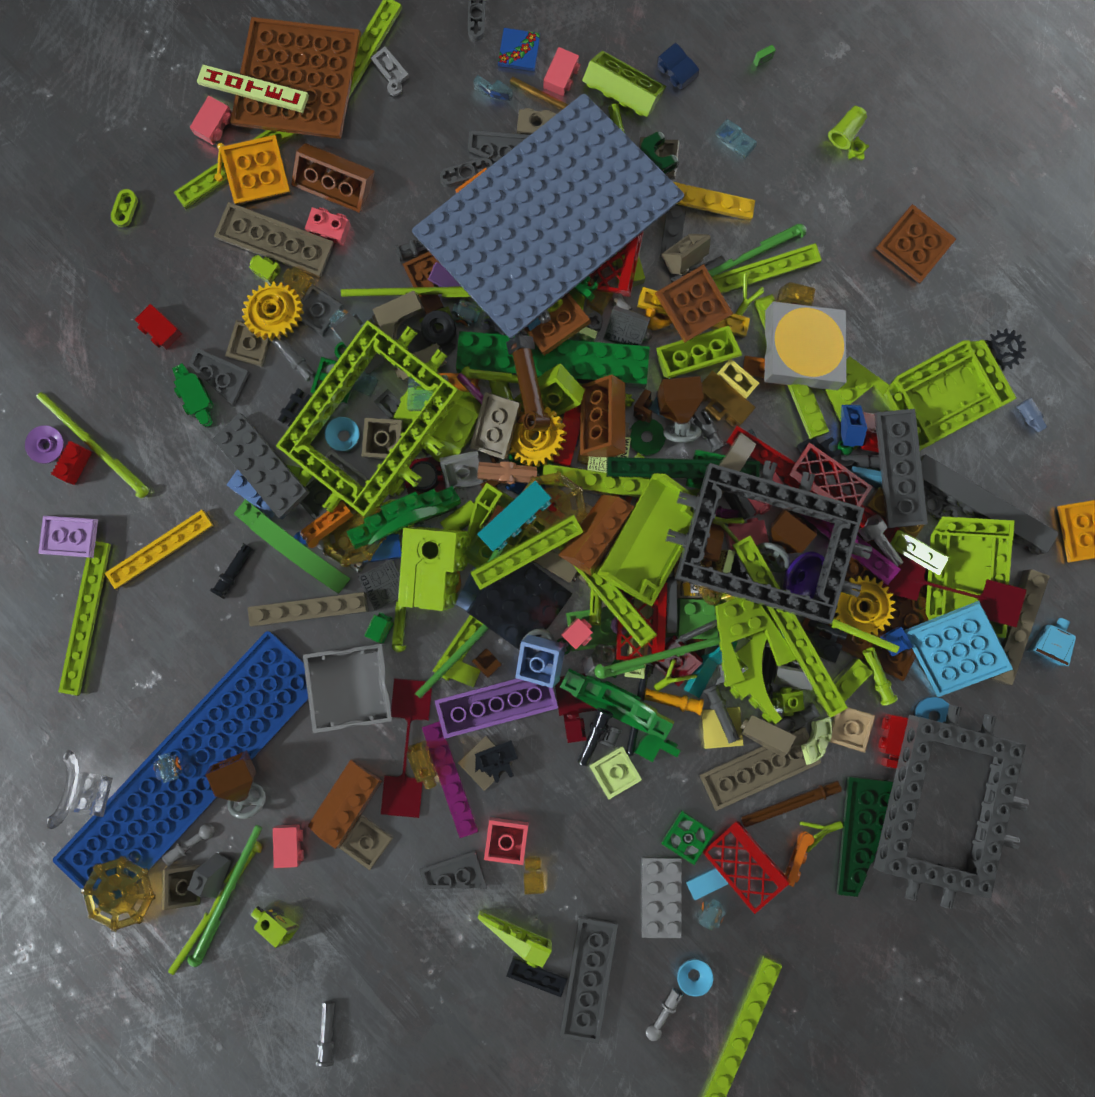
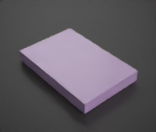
[38,516,98,558]

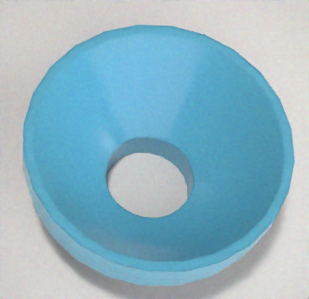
[324,417,360,452]
[677,959,713,997]

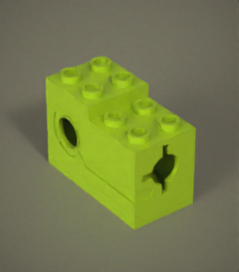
[398,526,469,611]

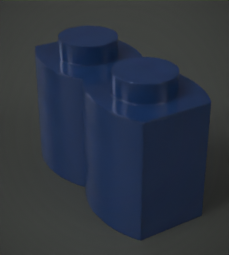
[657,43,699,90]

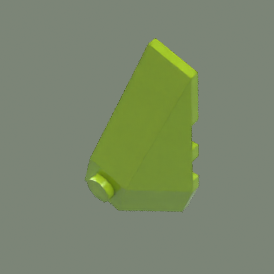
[478,911,552,968]

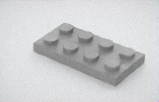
[642,857,682,938]

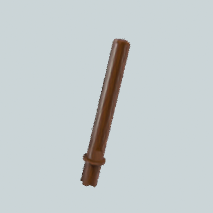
[741,780,842,827]

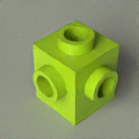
[772,687,804,716]

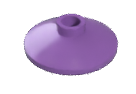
[25,425,64,464]

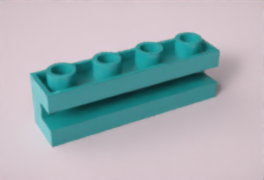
[477,480,552,551]

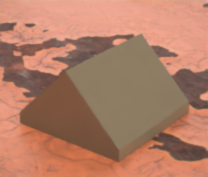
[162,865,201,910]

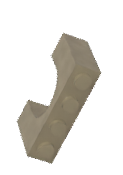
[372,290,447,382]
[532,494,593,584]

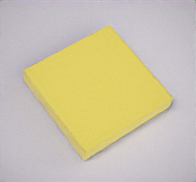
[701,707,744,749]

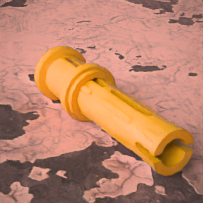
[644,688,704,716]

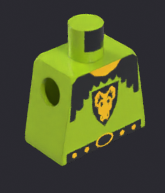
[251,906,299,948]

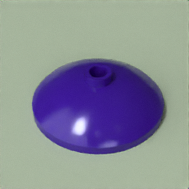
[783,551,825,599]

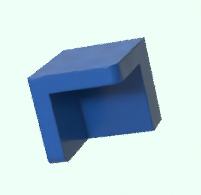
[880,627,913,656]

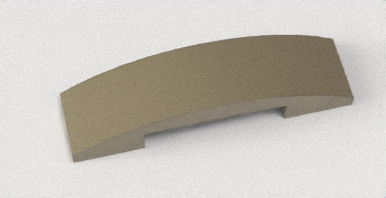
[697,433,756,495]

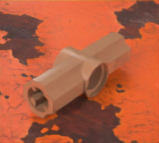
[477,462,537,484]

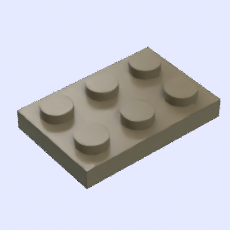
[470,392,522,459]

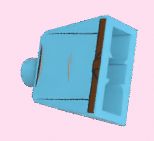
[1028,618,1076,666]

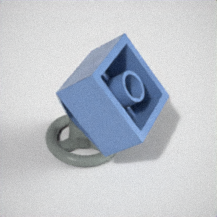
[515,629,566,688]

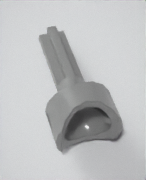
[858,514,903,567]

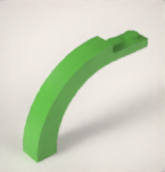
[234,499,350,594]

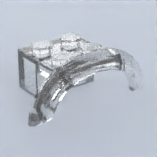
[47,750,113,829]

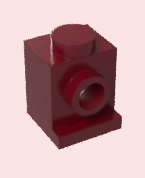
[563,710,587,743]

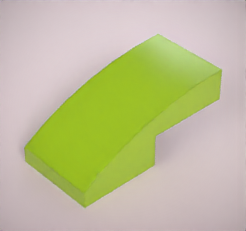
[439,655,481,688]

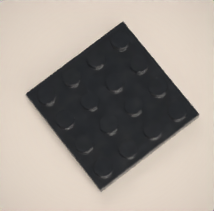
[466,562,572,650]

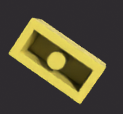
[717,359,759,399]

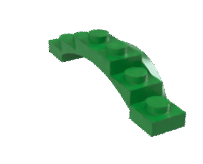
[346,486,461,550]
[560,668,674,740]

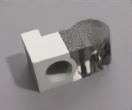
[582,643,616,678]

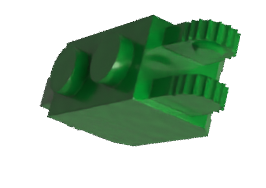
[172,363,214,427]

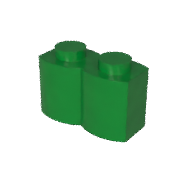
[364,612,394,644]

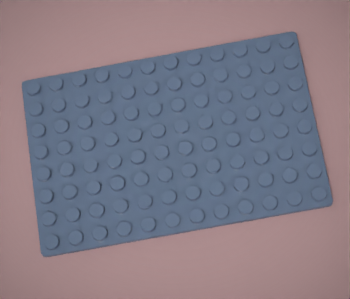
[412,94,684,338]

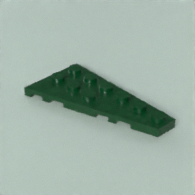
[837,776,894,897]

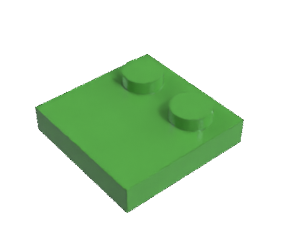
[678,599,719,639]

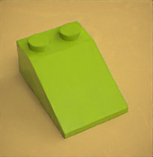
[513,363,584,417]

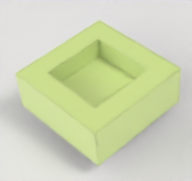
[577,327,598,342]

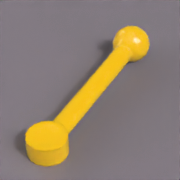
[214,143,225,182]

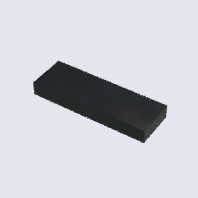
[506,956,568,997]

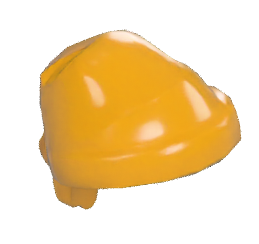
[644,308,672,331]

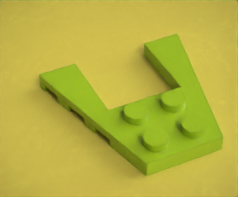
[823,356,892,450]
[715,597,797,687]

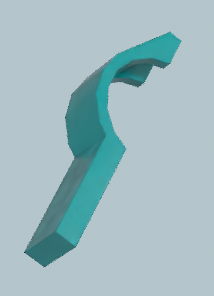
[684,640,738,699]

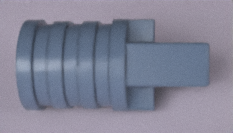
[1016,397,1047,432]

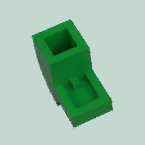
[634,733,681,762]

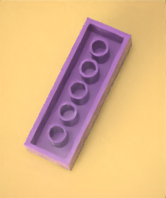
[435,678,558,739]

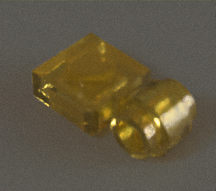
[524,856,544,894]

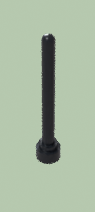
[626,665,654,756]

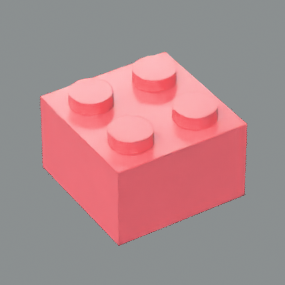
[484,817,528,865]

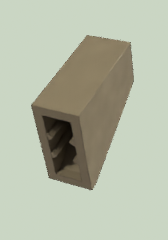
[740,715,796,757]

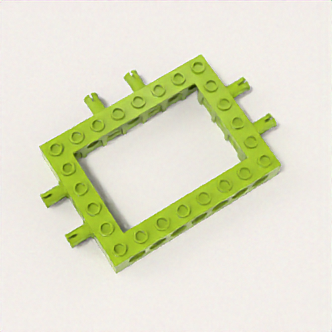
[276,320,463,517]

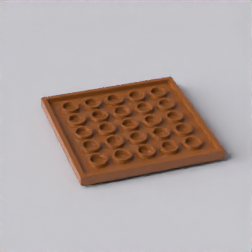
[230,17,361,139]

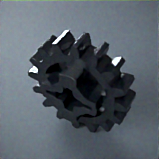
[985,328,1027,371]

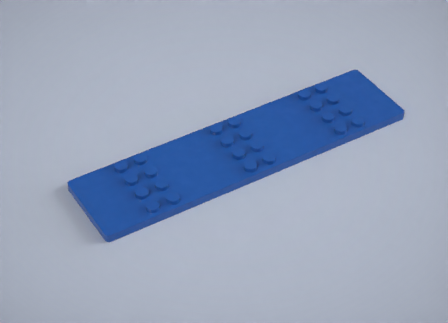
[53,631,308,913]

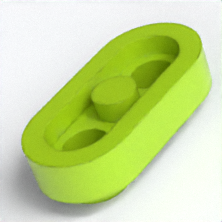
[111,189,138,227]

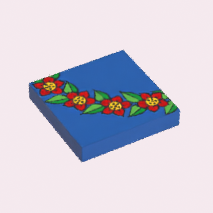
[498,28,540,72]

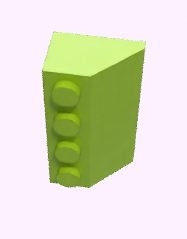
[582,50,667,117]
[656,326,742,379]

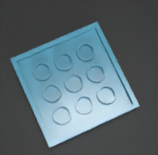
[904,601,1013,697]

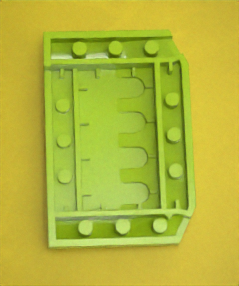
[884,340,1017,450]
[925,516,1015,638]

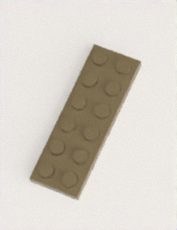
[214,202,334,278]
[699,727,821,811]

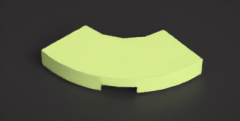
[801,717,832,765]

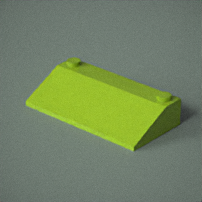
[597,473,695,606]

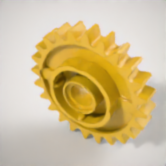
[242,281,304,341]
[509,407,567,467]
[834,576,896,636]

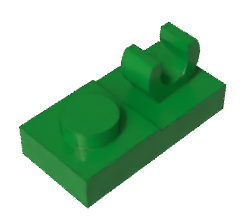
[574,276,598,301]

